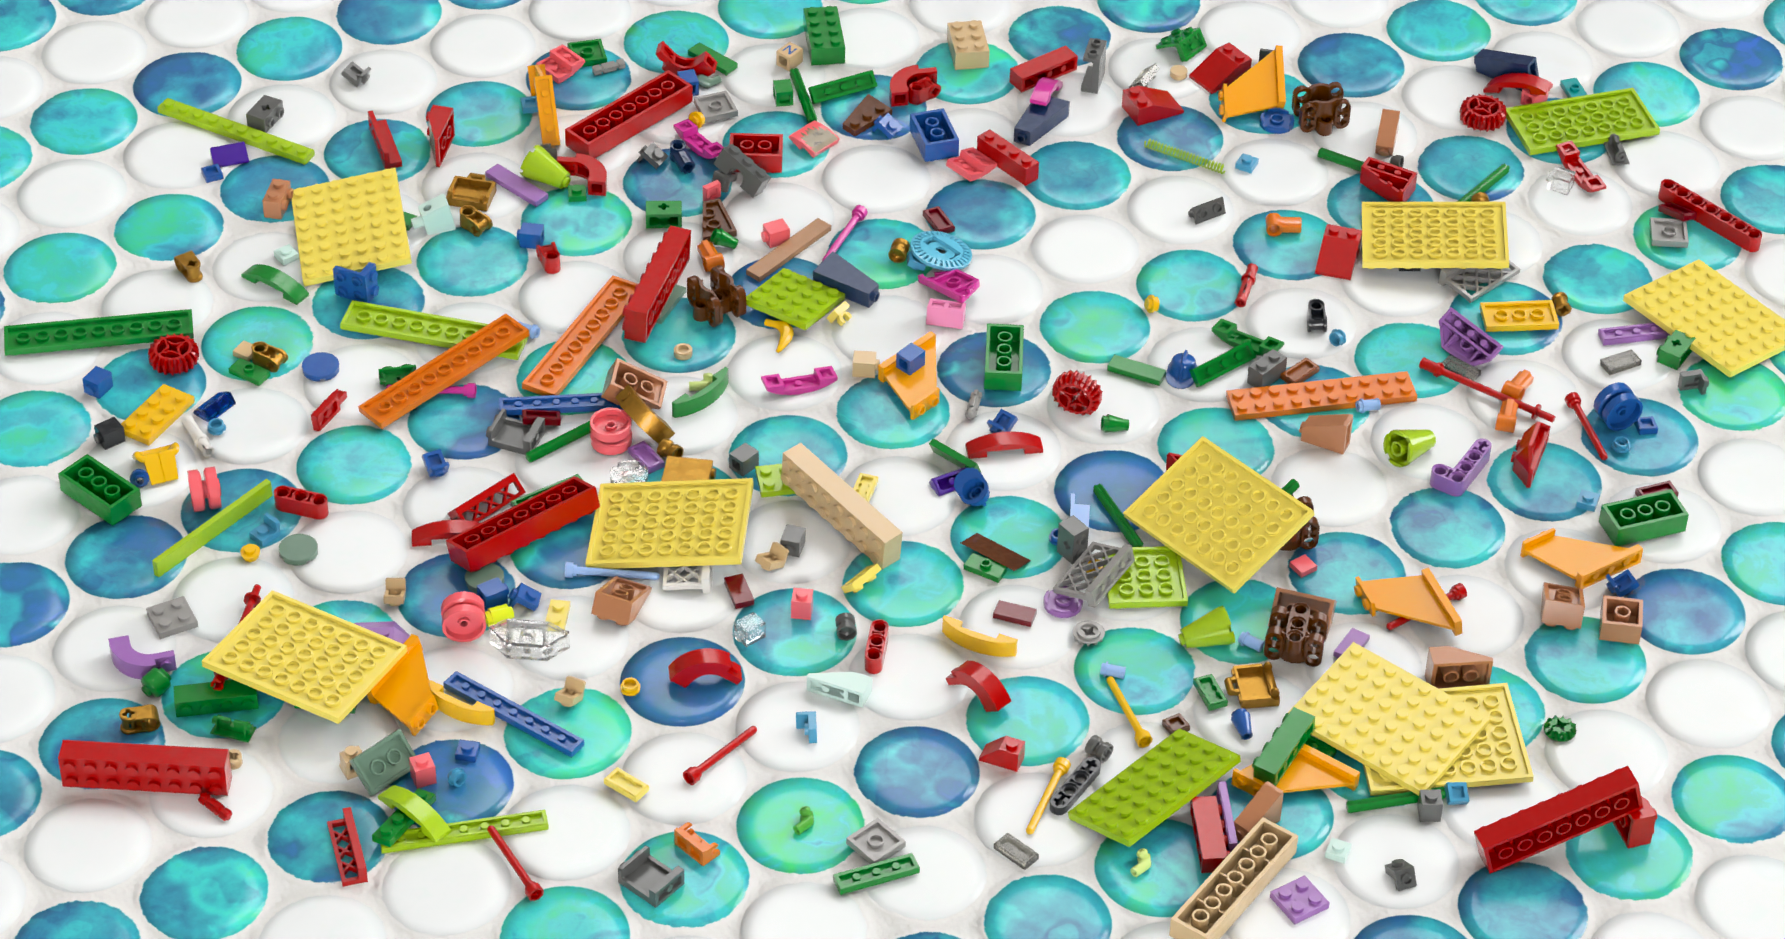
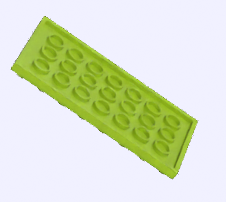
[1506,88,1660,155]
[1068,729,1241,847]

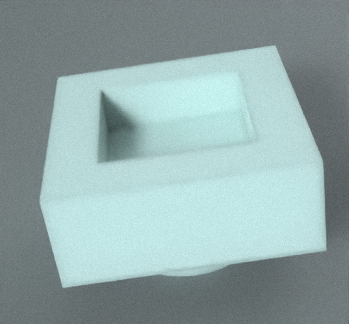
[274,244,299,266]
[1325,838,1352,864]

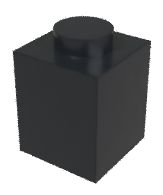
[93,417,125,450]

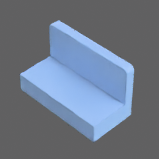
[1070,493,1090,536]

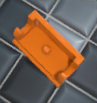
[674,822,720,866]

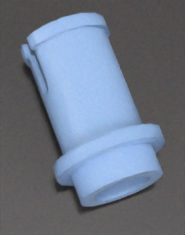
[519,321,540,339]
[1355,398,1381,413]
[1238,631,1265,653]
[1100,661,1126,679]

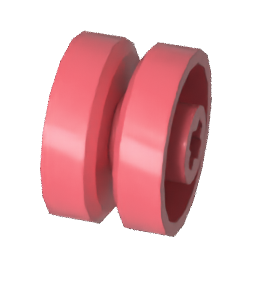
[590,408,632,455]
[187,466,222,512]
[441,591,486,642]

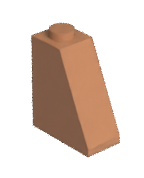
[1375,109,1400,156]
[1299,414,1353,454]
[1234,781,1284,842]

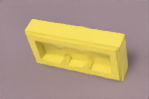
[853,473,878,502]
[604,767,649,802]

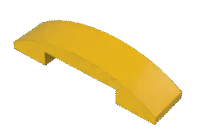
[942,615,1018,657]
[429,680,495,725]

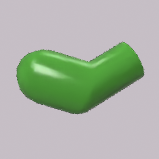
[793,806,814,835]

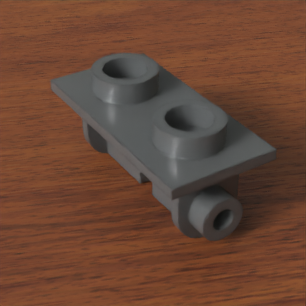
[1603,133,1630,165]
[1188,197,1226,224]

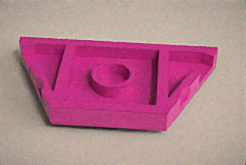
[918,269,980,303]

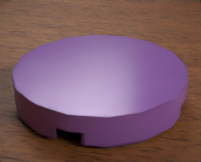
[1043,586,1083,618]

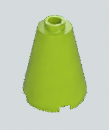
[520,145,571,189]
[1383,429,1436,467]
[1178,605,1235,648]

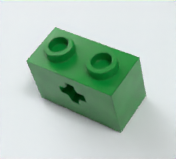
[646,201,682,229]
[1656,330,1696,370]

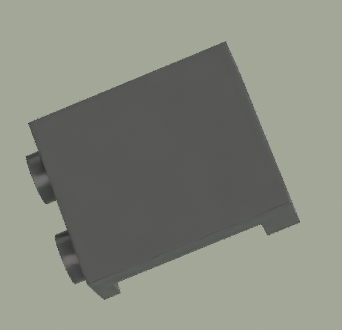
[1081,38,1107,94]
[486,408,545,455]
[618,845,685,908]

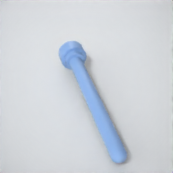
[565,562,660,580]

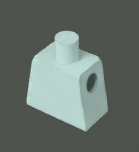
[411,194,456,235]

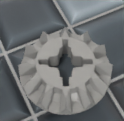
[1073,621,1105,646]

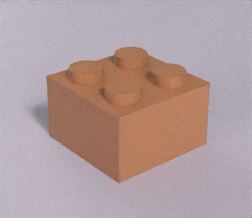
[1599,595,1643,644]

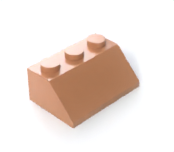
[1268,587,1337,639]

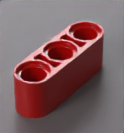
[274,485,329,520]
[865,619,889,674]

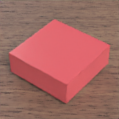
[703,180,721,201]
[1289,554,1317,578]

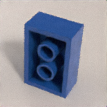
[910,108,959,162]

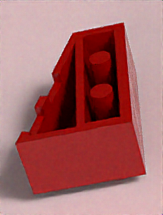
[1360,157,1417,202]

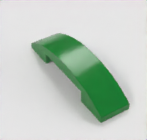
[241,264,309,305]
[1212,318,1284,356]
[672,367,729,418]

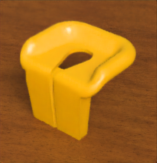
[132,442,180,485]

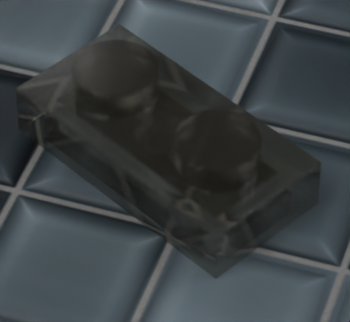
[1129,63,1160,88]

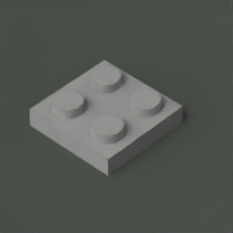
[694,91,738,123]
[1649,217,1689,248]
[146,596,198,639]
[846,818,906,864]

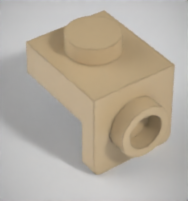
[755,542,789,571]
[384,578,406,606]
[554,676,586,707]

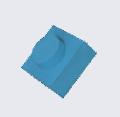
[520,96,538,114]
[1235,153,1259,173]
[907,251,926,271]
[1576,489,1600,512]
[1444,782,1469,805]

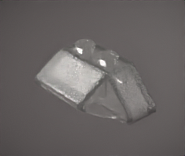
[489,619,570,661]

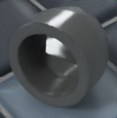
[1390,155,1404,167]

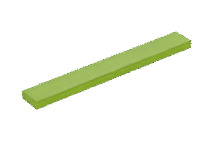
[152,479,273,577]
[380,809,549,854]

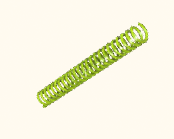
[1144,138,1225,174]

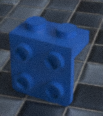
[333,262,379,303]

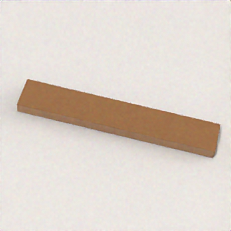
[746,218,831,282]

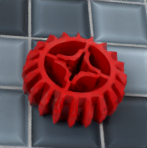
[1459,94,1507,132]
[148,333,199,376]
[1052,370,1103,416]

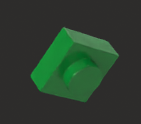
[568,184,587,202]

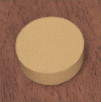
[1170,65,1188,80]
[674,343,692,360]

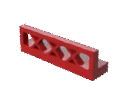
[368,110,402,169]
[447,473,526,522]
[327,807,368,887]

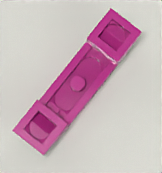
[1029,77,1063,106]
[673,119,724,159]
[761,366,838,395]

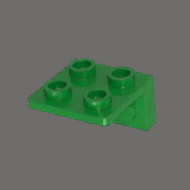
[1156,27,1207,62]

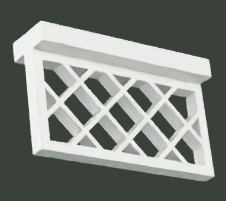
[663,565,713,594]

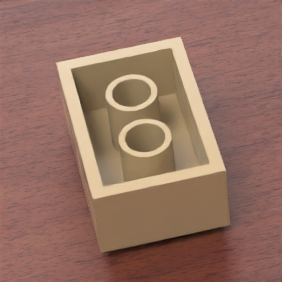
[947,20,990,70]

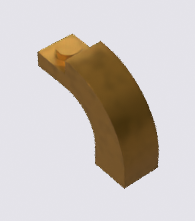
[615,384,675,444]

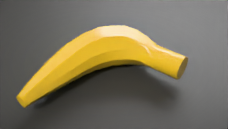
[764,318,794,353]

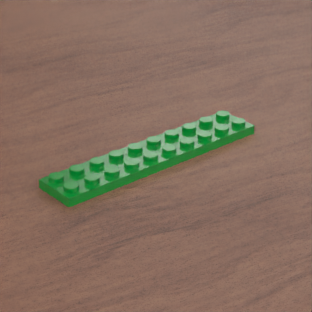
[4,309,194,356]

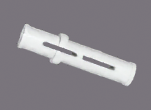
[181,415,215,457]

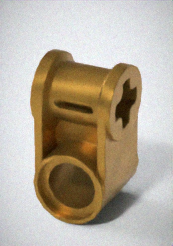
[460,205,493,237]
[174,250,203,283]
[251,341,288,373]
[119,704,160,735]

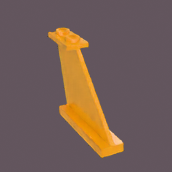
[1218,45,1286,122]
[527,64,561,146]
[878,331,940,420]
[1520,528,1643,589]
[1354,567,1463,636]
[367,634,439,736]
[1231,744,1360,796]

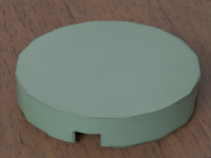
[279,534,318,566]
[465,563,505,593]

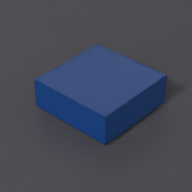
[201,164,224,183]
[1634,416,1658,435]

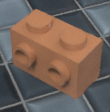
[262,179,293,220]

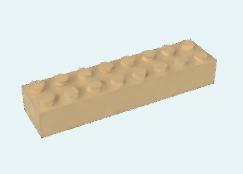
[781,443,903,570]
[1169,817,1298,939]

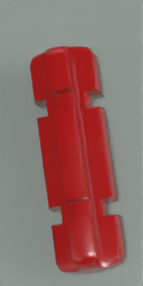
[198,792,232,821]

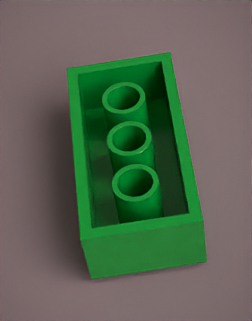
[803,6,845,66]
[984,323,1024,391]
[58,454,142,526]
[1599,489,1689,546]

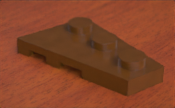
[843,94,892,137]
[702,198,737,242]

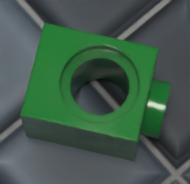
[773,79,793,107]

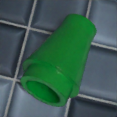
[710,228,738,249]
[1100,414,1129,433]

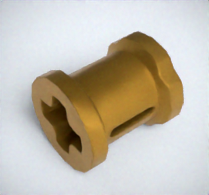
[1551,292,1572,316]

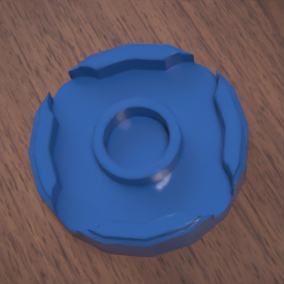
[1260,108,1295,134]
[302,352,339,382]

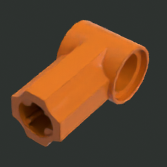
[1265,213,1302,236]
[697,240,725,272]
[1501,369,1534,401]
[1495,399,1518,433]

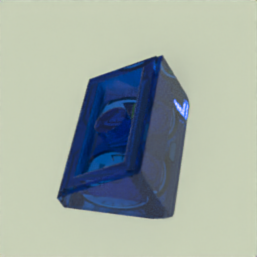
[193,391,236,422]

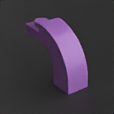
[108,635,177,680]

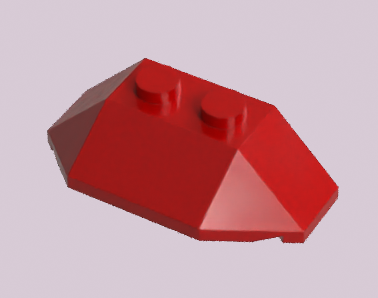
[1511,421,1551,488]

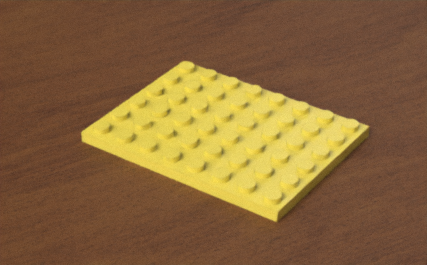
[291,168,412,287]
[1362,202,1509,269]
[1623,259,1785,378]
[1123,436,1315,594]
[585,478,754,569]
[202,590,407,724]
[1288,642,1490,796]
[1363,683,1534,796]

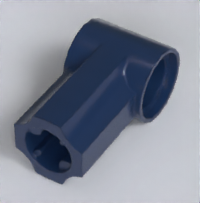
[670,139,695,174]

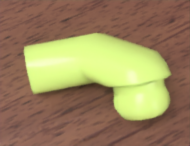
[689,373,713,391]
[1130,848,1151,877]

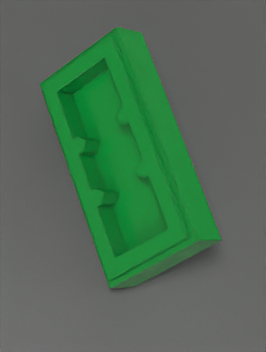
[229,358,271,386]
[964,553,1008,583]
[1193,674,1228,711]

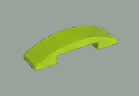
[378,785,451,843]

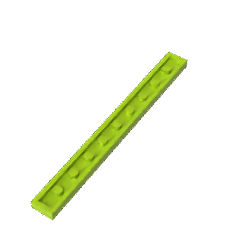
[157,98,315,165]

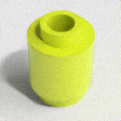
[485,604,515,628]

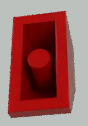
[979,736,1025,772]

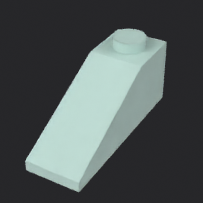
[807,672,872,708]

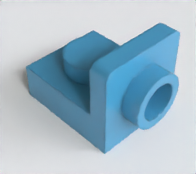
[249,513,280,547]
[796,711,817,743]

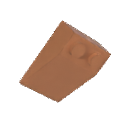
[601,358,668,409]
[591,576,652,626]
[1541,582,1585,630]
[1425,646,1493,689]

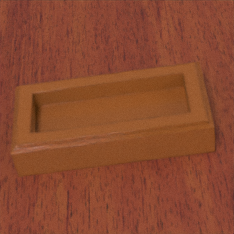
[1280,358,1320,384]

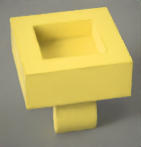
[827,301,852,326]

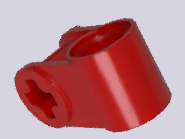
[908,76,941,105]
[536,242,561,274]

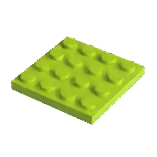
[746,268,845,331]
[1102,546,1188,609]

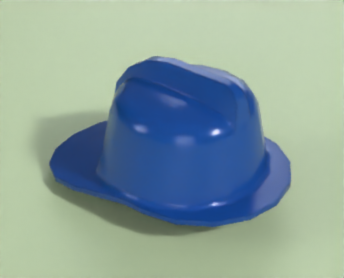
[1166,350,1197,389]
[954,468,990,507]

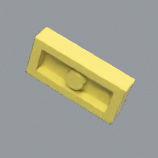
[841,563,881,593]
[544,599,571,635]

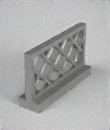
[1438,260,1521,303]
[1053,542,1135,608]

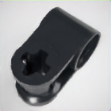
[1307,299,1327,332]

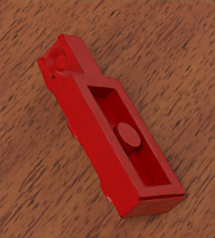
[311,389,347,431]

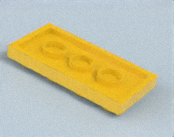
[1479,300,1559,332]
[121,384,195,446]

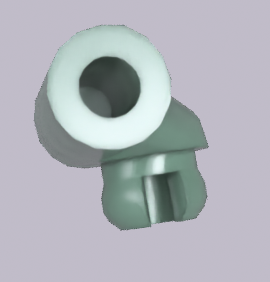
[697,74,722,88]

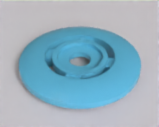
[910,231,972,271]

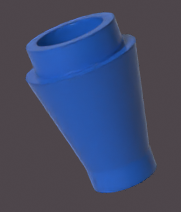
[1231,708,1253,740]

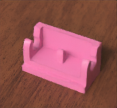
[926,298,966,329]

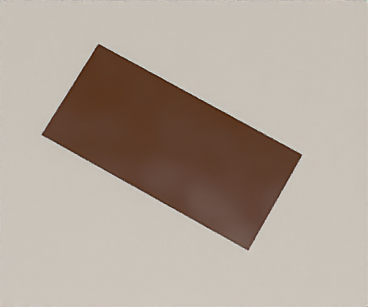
[960,533,1031,571]

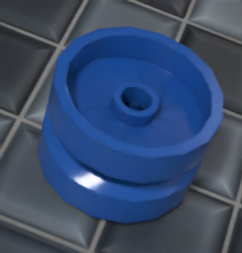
[1593,382,1643,431]

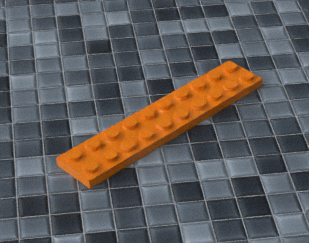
[522,275,637,396]
[358,314,530,429]
[1226,371,1417,421]

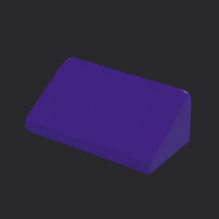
[210,142,249,168]
[929,467,966,497]

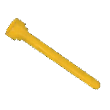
[1106,676,1153,748]
[1026,757,1071,834]

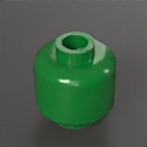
[141,668,171,698]

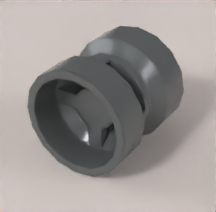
[835,612,857,641]
[1085,735,1114,763]

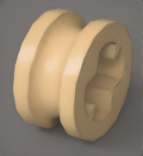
[229,749,243,770]

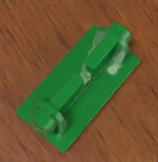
[378,364,416,387]
[210,714,257,743]

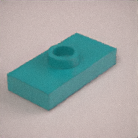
[1560,78,1587,98]

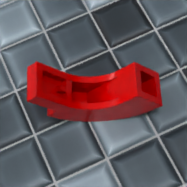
[655,41,718,76]
[889,65,937,107]
[557,153,607,196]
[668,648,742,688]
[945,660,1011,712]

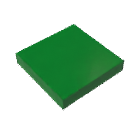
[567,39,607,67]

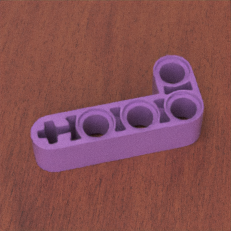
[1430,439,1492,496]

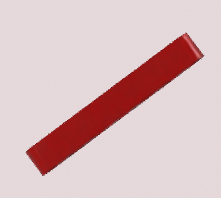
[1658,179,1762,252]

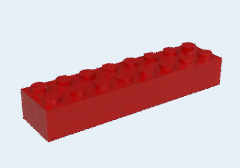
[565,70,693,158]
[622,225,691,343]
[446,476,600,572]
[58,740,232,796]
[1474,766,1643,874]

